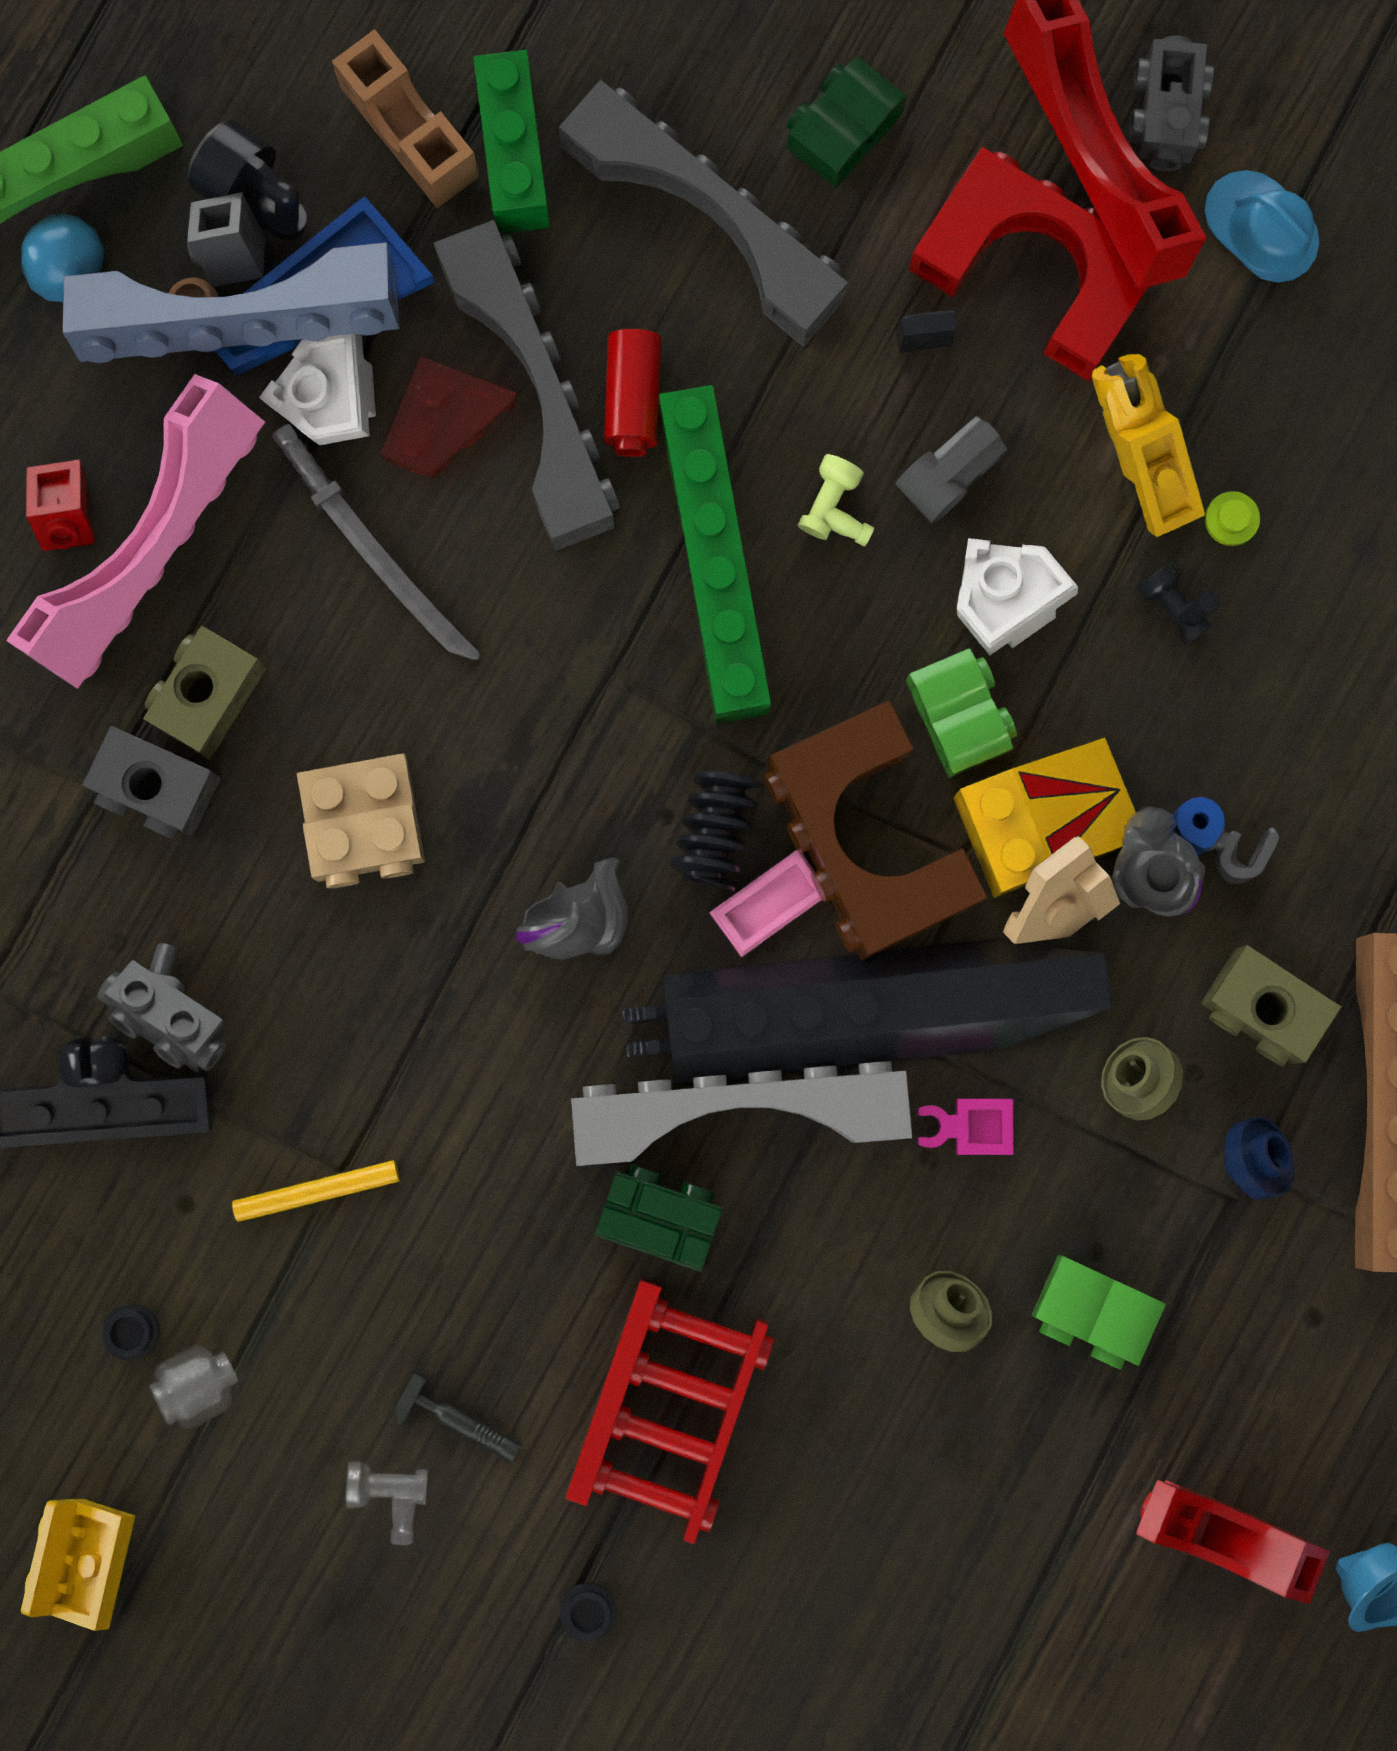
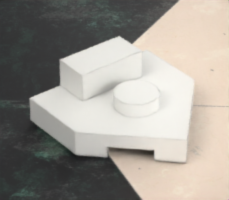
[259,333,376,445]
[957,538,1078,655]

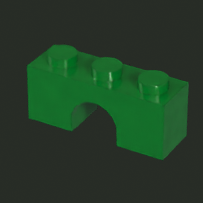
[473,49,550,234]

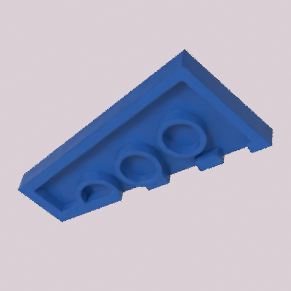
[215,196,435,376]

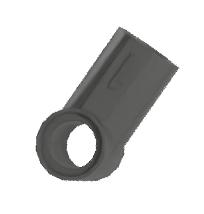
[895,416,1007,524]

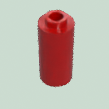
[604,329,662,457]

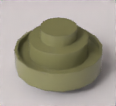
[1101,1037,1183,1120]
[910,1271,992,1352]

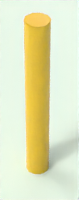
[232,1160,400,1222]

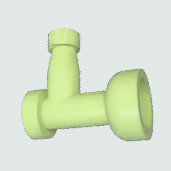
[797,454,874,547]

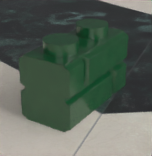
[595,1164,723,1272]

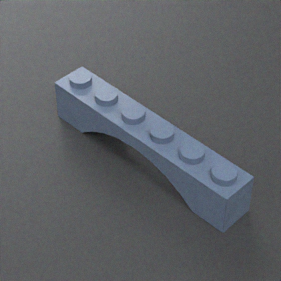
[63,243,399,363]

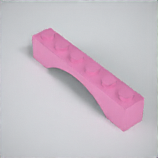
[6,374,265,689]

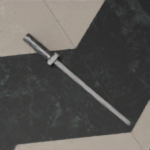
[272,424,480,661]

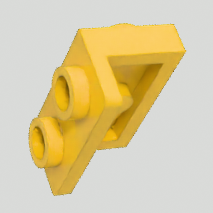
[21,1499,135,1631]

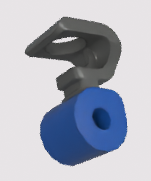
[1172,797,1279,884]

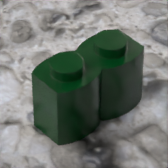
[786,56,907,188]

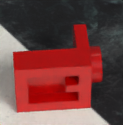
[26,459,95,551]

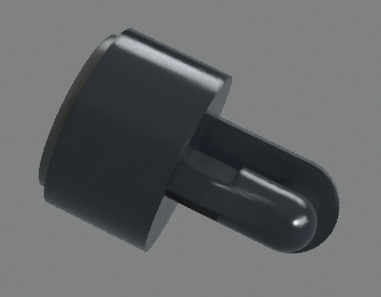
[188,120,307,240]

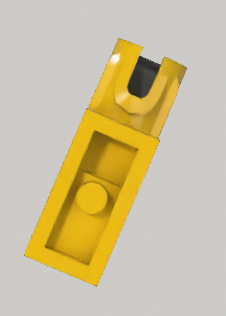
[1092,354,1205,537]

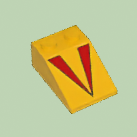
[953,738,1136,898]

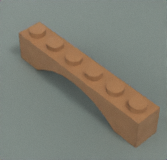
[1355,933,1397,1272]

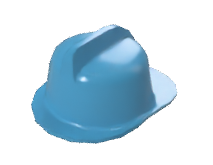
[1204,170,1320,283]
[1336,1543,1397,1632]

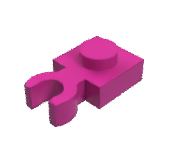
[917,1099,1013,1155]

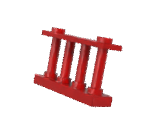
[565,1278,774,1544]

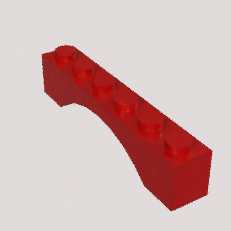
[1003,0,1207,290]

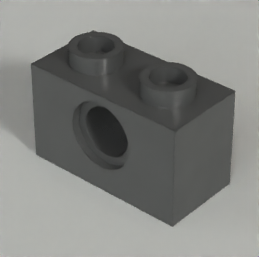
[82,726,221,839]

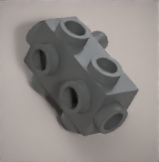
[1128,36,1214,171]
[97,943,226,1074]

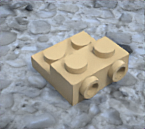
[297,753,425,888]

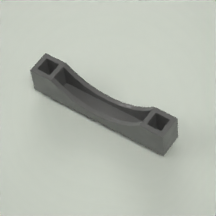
[559,80,848,347]
[434,220,620,551]

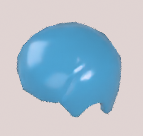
[21,214,105,302]

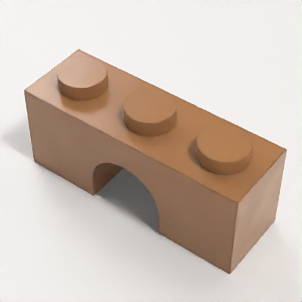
[332,29,479,209]

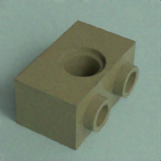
[143,625,267,760]
[1200,945,1341,1066]

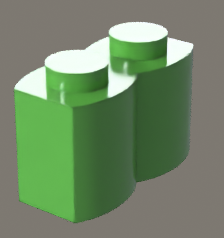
[906,648,1017,778]
[1031,1255,1166,1370]

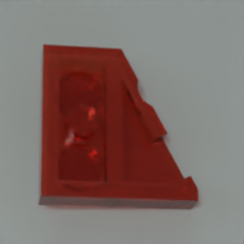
[381,356,518,479]

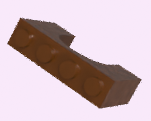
[763,701,987,961]

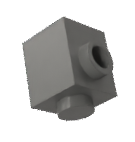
[187,192,266,287]

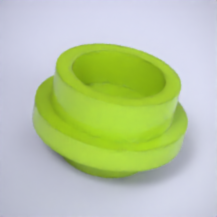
[1205,491,1260,546]

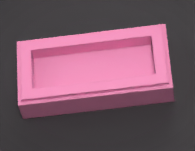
[709,850,822,958]

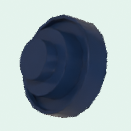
[1224,1116,1295,1201]

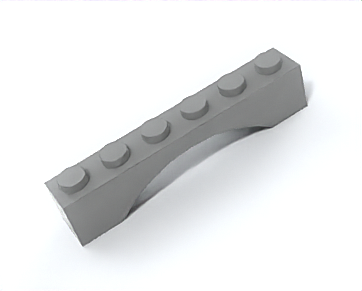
[571,1061,912,1166]

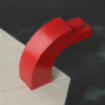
[1136,1480,1330,1605]

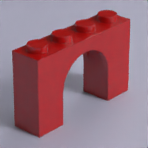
[909,147,1149,382]

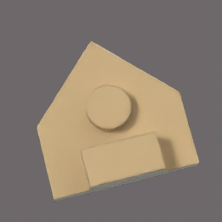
[1003,836,1120,944]

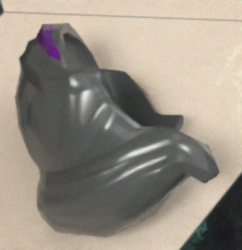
[1111,806,1205,917]
[515,858,629,960]

